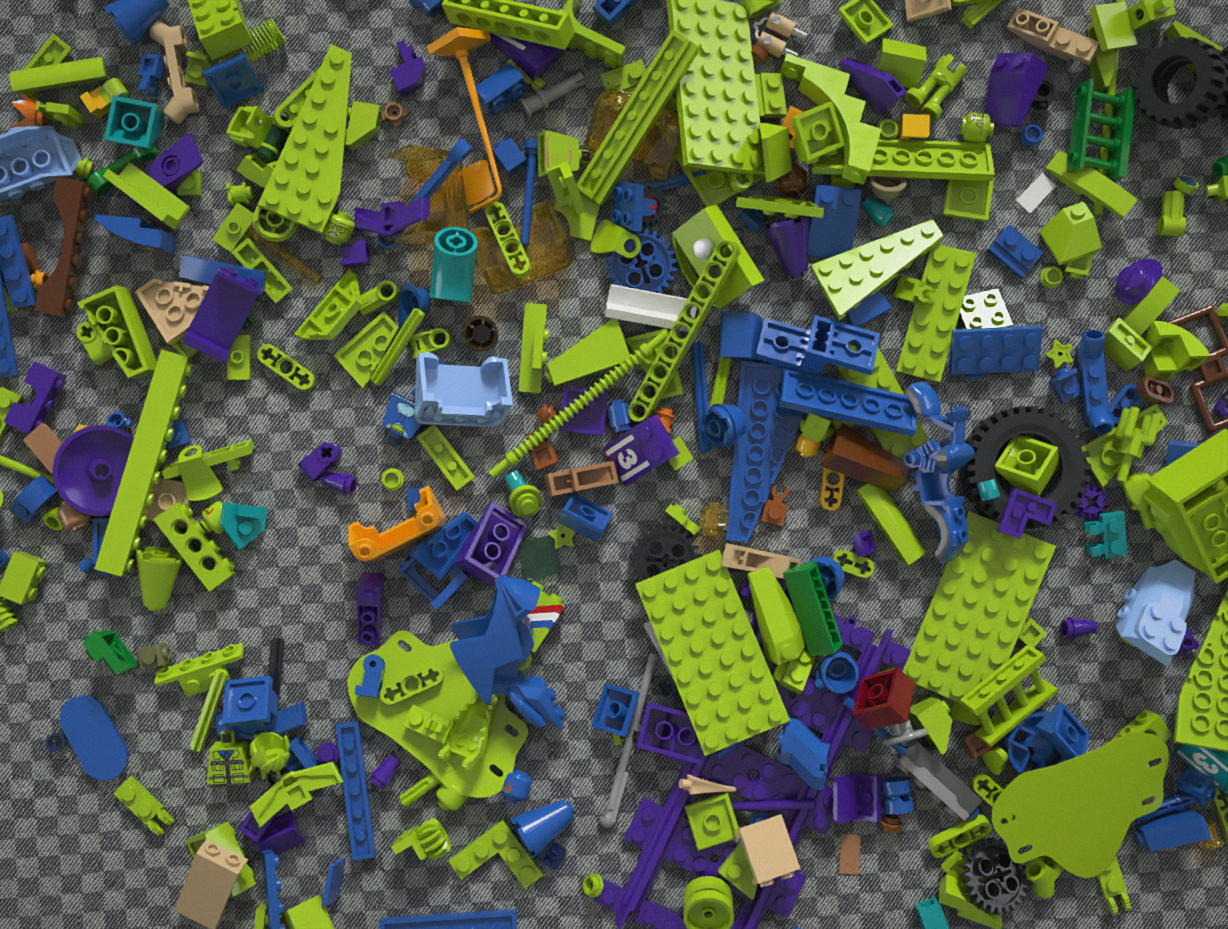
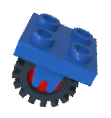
[611,181,668,231]

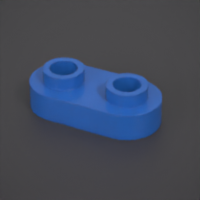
[1109,384,1143,424]

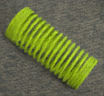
[217,18,287,64]

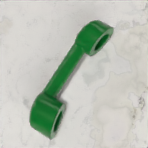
[87,144,159,198]

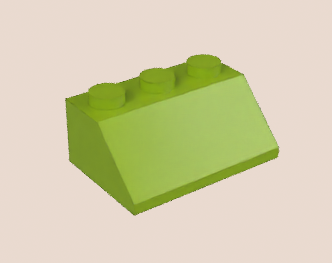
[185,821,256,898]

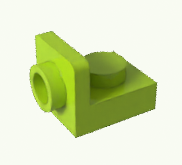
[184,50,214,88]

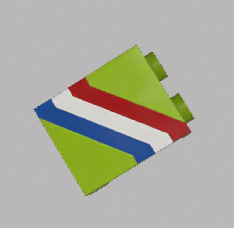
[527,581,565,653]

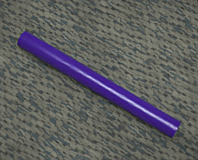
[731,799,816,811]

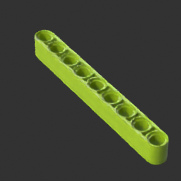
[628,240,741,422]

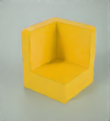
[898,114,930,140]

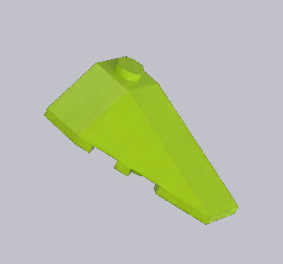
[748,566,806,665]

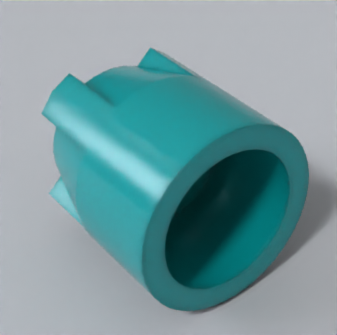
[504,470,526,494]
[977,479,1000,502]

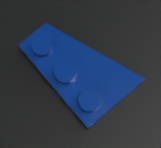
[406,512,477,580]

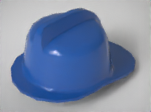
[398,282,431,334]

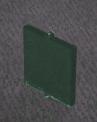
[518,535,562,581]

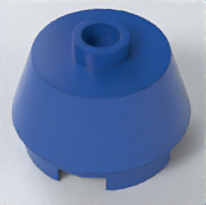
[702,404,746,447]

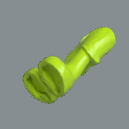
[904,54,967,121]

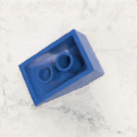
[808,184,862,259]

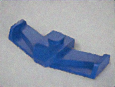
[214,701,307,740]

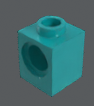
[914,897,949,929]

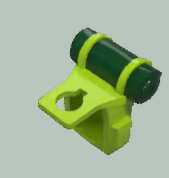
[226,106,292,163]

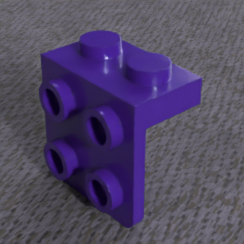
[832,772,881,824]

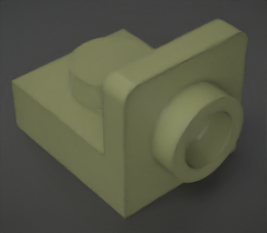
[137,642,172,671]

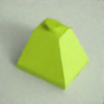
[1039,201,1102,265]

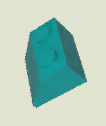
[104,96,165,149]

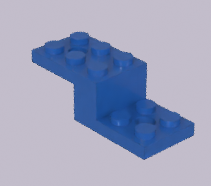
[754,315,880,376]

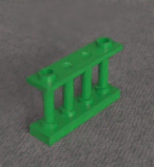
[1067,79,1136,182]

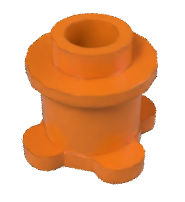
[654,407,676,434]

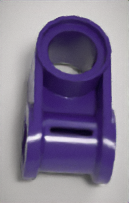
[297,442,342,483]

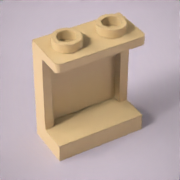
[734,814,800,887]

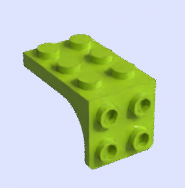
[559,0,626,68]

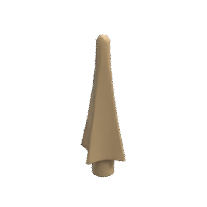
[679,774,736,795]

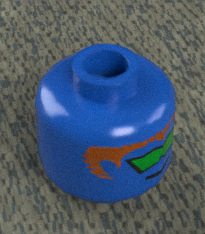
[500,768,532,804]

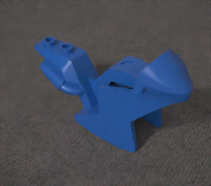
[450,575,566,730]

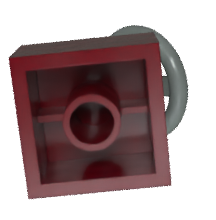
[852,668,928,746]

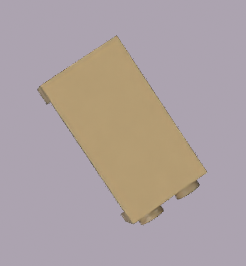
[174,839,248,929]

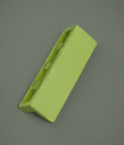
[103,162,190,229]

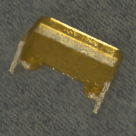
[387,144,470,245]

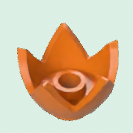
[11,94,48,128]

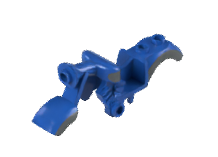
[903,382,974,563]

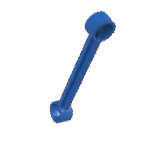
[377,138,473,248]

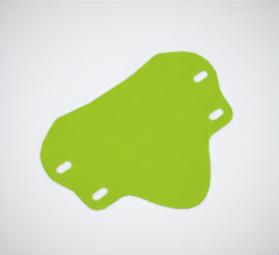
[347,630,528,798]
[992,732,1169,878]

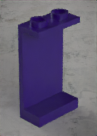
[183,266,262,363]

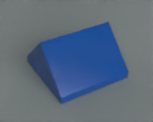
[718,312,763,362]
[558,492,613,543]
[591,683,640,737]
[1036,702,1090,760]

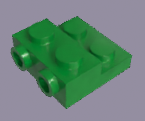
[83,629,140,675]

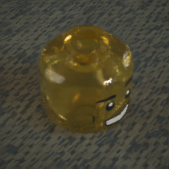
[699,502,729,535]

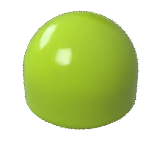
[43,507,64,530]

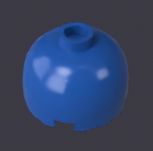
[806,556,845,602]

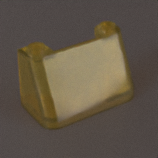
[584,88,681,180]
[470,199,573,295]

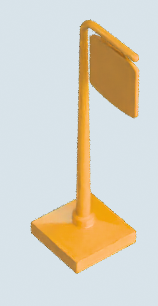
[427,27,502,213]

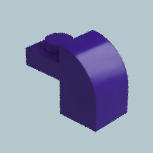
[389,40,426,97]

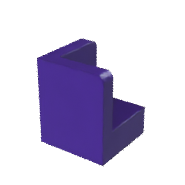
[340,240,371,268]

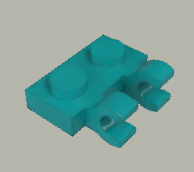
[1084,510,1128,559]

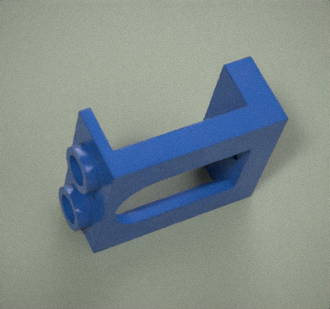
[398,556,470,610]

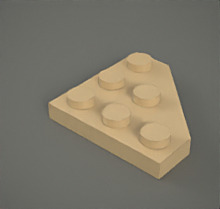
[135,279,209,345]

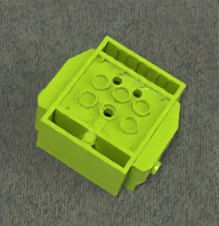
[1143,428,1228,584]

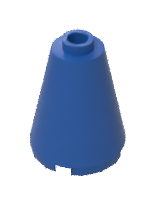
[104,0,170,45]
[510,800,575,859]

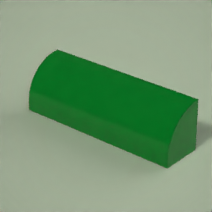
[783,561,843,656]

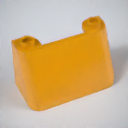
[348,485,446,562]

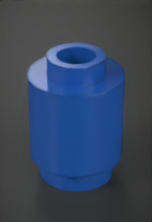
[607,399,633,433]

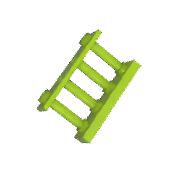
[960,644,1058,747]

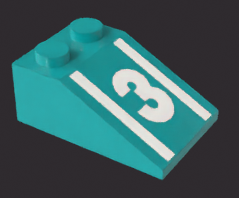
[1174,744,1228,795]

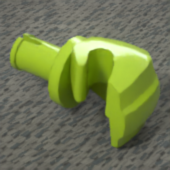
[1118,472,1155,529]

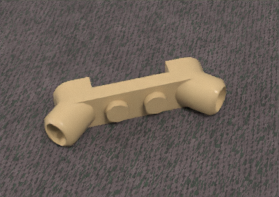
[149,21,199,124]

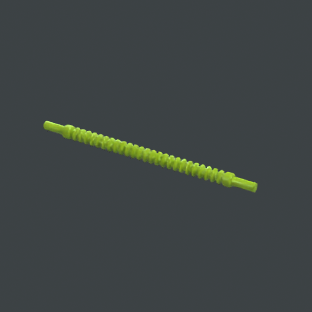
[489,330,668,478]

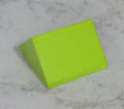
[876,38,926,89]
[759,123,792,182]
[282,894,335,929]

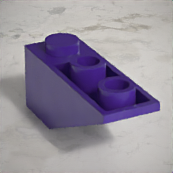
[838,57,907,115]
[357,572,385,646]

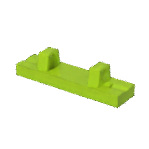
[162,439,255,480]

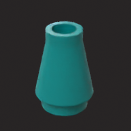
[861,197,895,228]

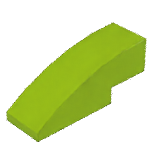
[1086,22,1116,92]
[236,153,278,188]
[1122,276,1180,336]
[939,874,1002,929]

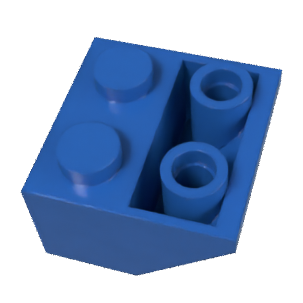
[475,63,526,116]

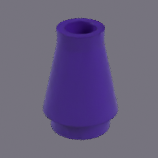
[321,471,357,495]
[1060,617,1097,640]
[370,754,401,790]

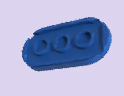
[59,695,129,781]

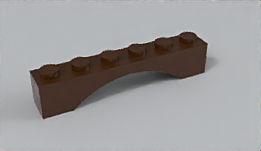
[35,176,93,316]

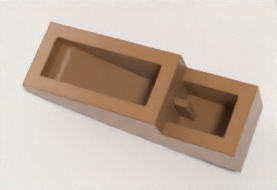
[544,461,619,497]

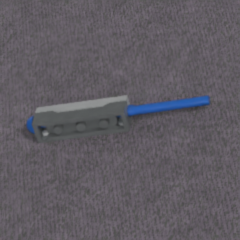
[844,697,983,821]

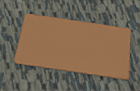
[839,834,861,875]

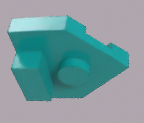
[219,502,268,550]

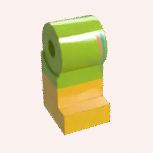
[80,78,129,119]

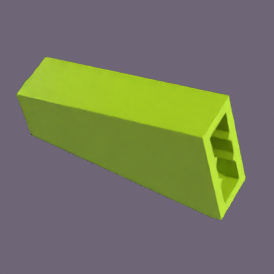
[545,318,630,388]

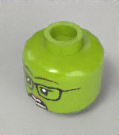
[959,112,994,143]
[323,210,355,246]

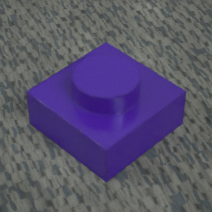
[852,530,877,557]

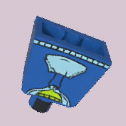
[382,391,425,448]

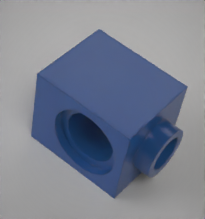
[493,137,527,177]

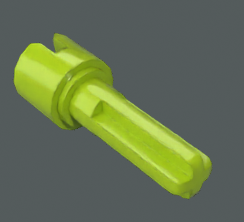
[399,761,454,806]

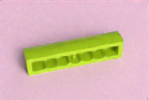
[10,56,109,95]
[854,483,927,565]

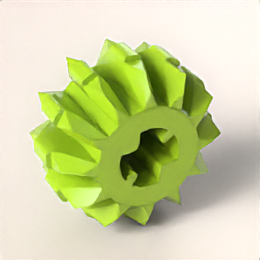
[416,818,452,860]

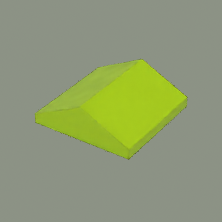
[837,0,894,45]

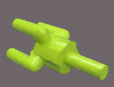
[1115,407,1162,483]

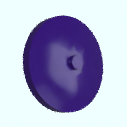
[52,425,134,516]

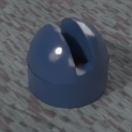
[46,733,66,752]

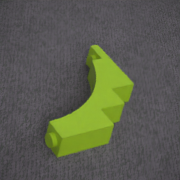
[780,54,881,185]

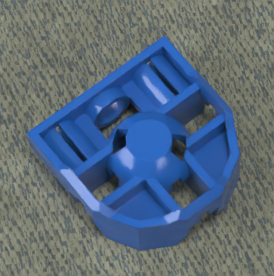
[1002,710,1067,774]

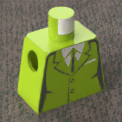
[1127,0,1176,34]

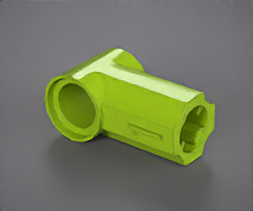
[1156,191,1186,237]
[359,281,400,316]

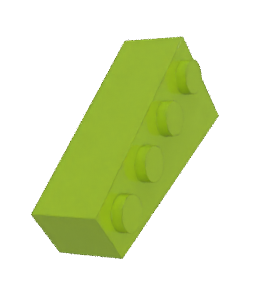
[77,285,157,379]

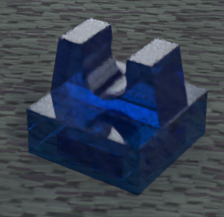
[536,840,567,871]

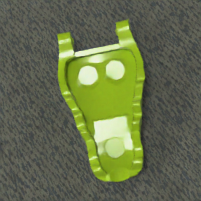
[438,694,500,772]

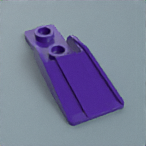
[128,134,203,205]

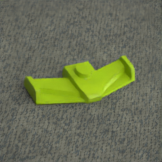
[249,762,344,828]

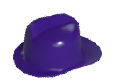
[1115,259,1163,305]

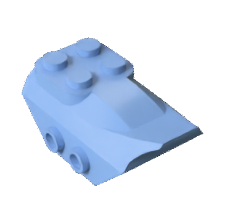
[0,126,82,204]
[1116,560,1196,667]

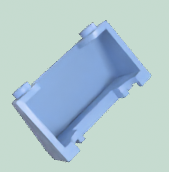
[415,352,513,427]

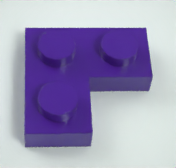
[996,488,1058,539]

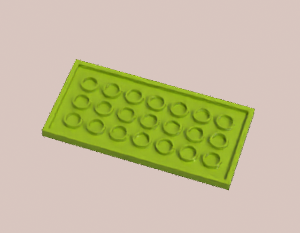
[666,0,765,175]
[902,511,1056,711]
[635,550,790,756]

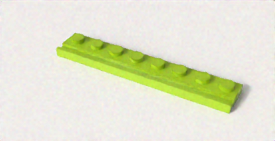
[576,29,701,205]

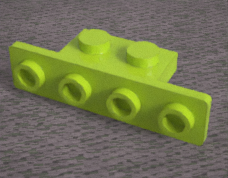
[518,303,549,393]
[154,643,244,697]

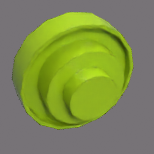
[509,485,543,517]

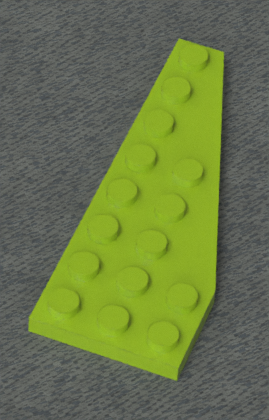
[258,44,352,234]
[1174,588,1228,752]

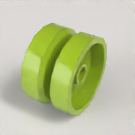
[683,876,734,929]

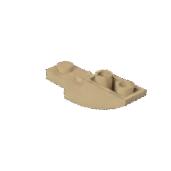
[1007,7,1100,65]

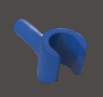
[78,558,112,578]

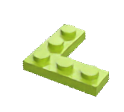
[448,818,544,889]

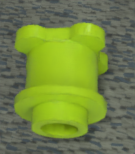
[226,182,254,208]

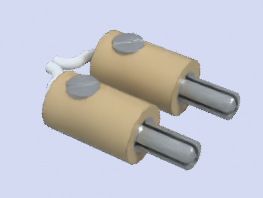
[753,12,808,58]

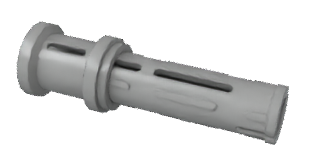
[519,71,586,118]

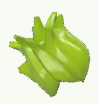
[248,732,290,780]

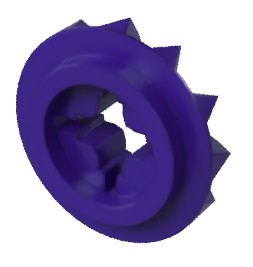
[1072,485,1109,520]

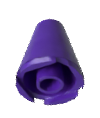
[764,216,809,279]

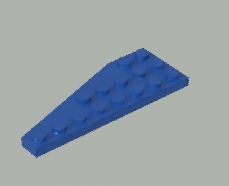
[725,361,805,542]

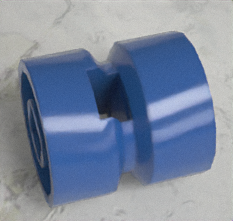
[881,776,914,814]

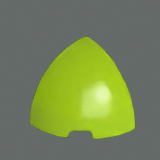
[1143,321,1210,381]

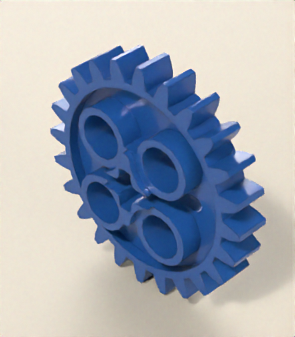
[605,228,677,294]

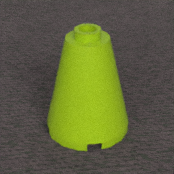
[136,547,183,611]

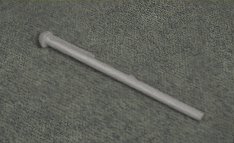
[599,653,658,828]

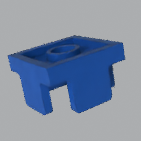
[222,676,278,732]

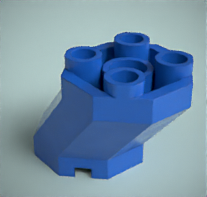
[777,717,831,791]

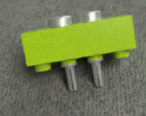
[672,204,765,309]

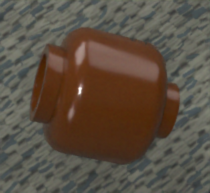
[778,163,807,198]

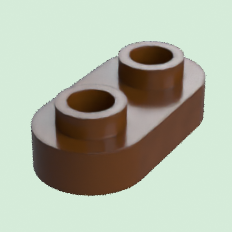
[1136,376,1174,405]

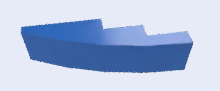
[179,254,267,294]

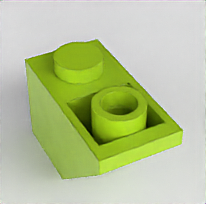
[345,101,383,151]

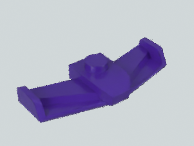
[355,197,430,237]

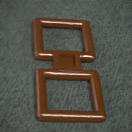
[1167,305,1228,433]

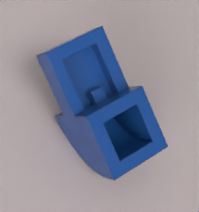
[9,475,58,525]

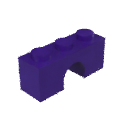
[4,361,67,434]

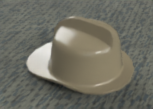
[869,176,907,204]

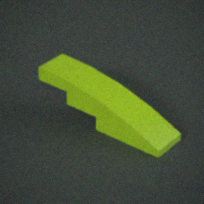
[1045,150,1138,218]
[232,233,293,303]

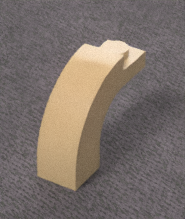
[721,543,801,579]

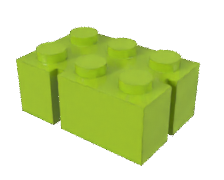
[188,0,253,60]

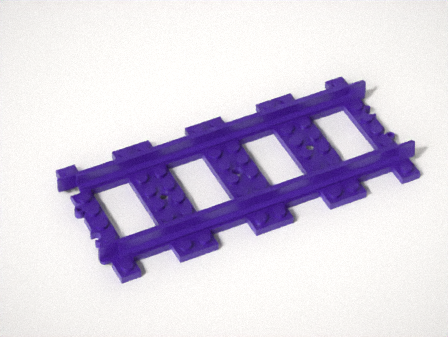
[594,576,911,929]

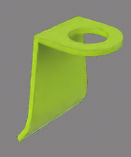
[590,219,641,258]
[178,445,223,501]

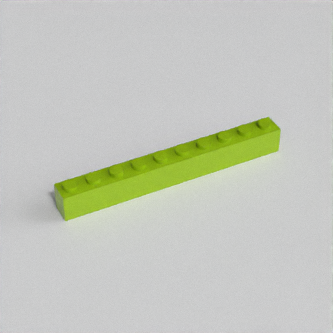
[94,349,194,577]

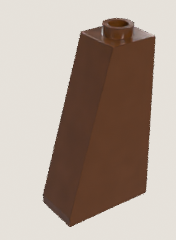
[821,423,910,492]

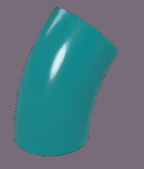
[429,227,478,303]

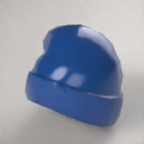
[814,651,859,694]

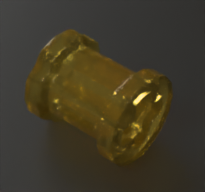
[1202,820,1224,850]

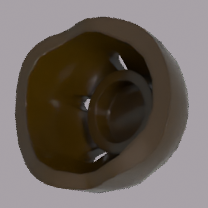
[462,315,498,352]

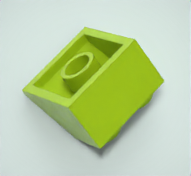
[995,435,1059,497]
[909,695,952,755]

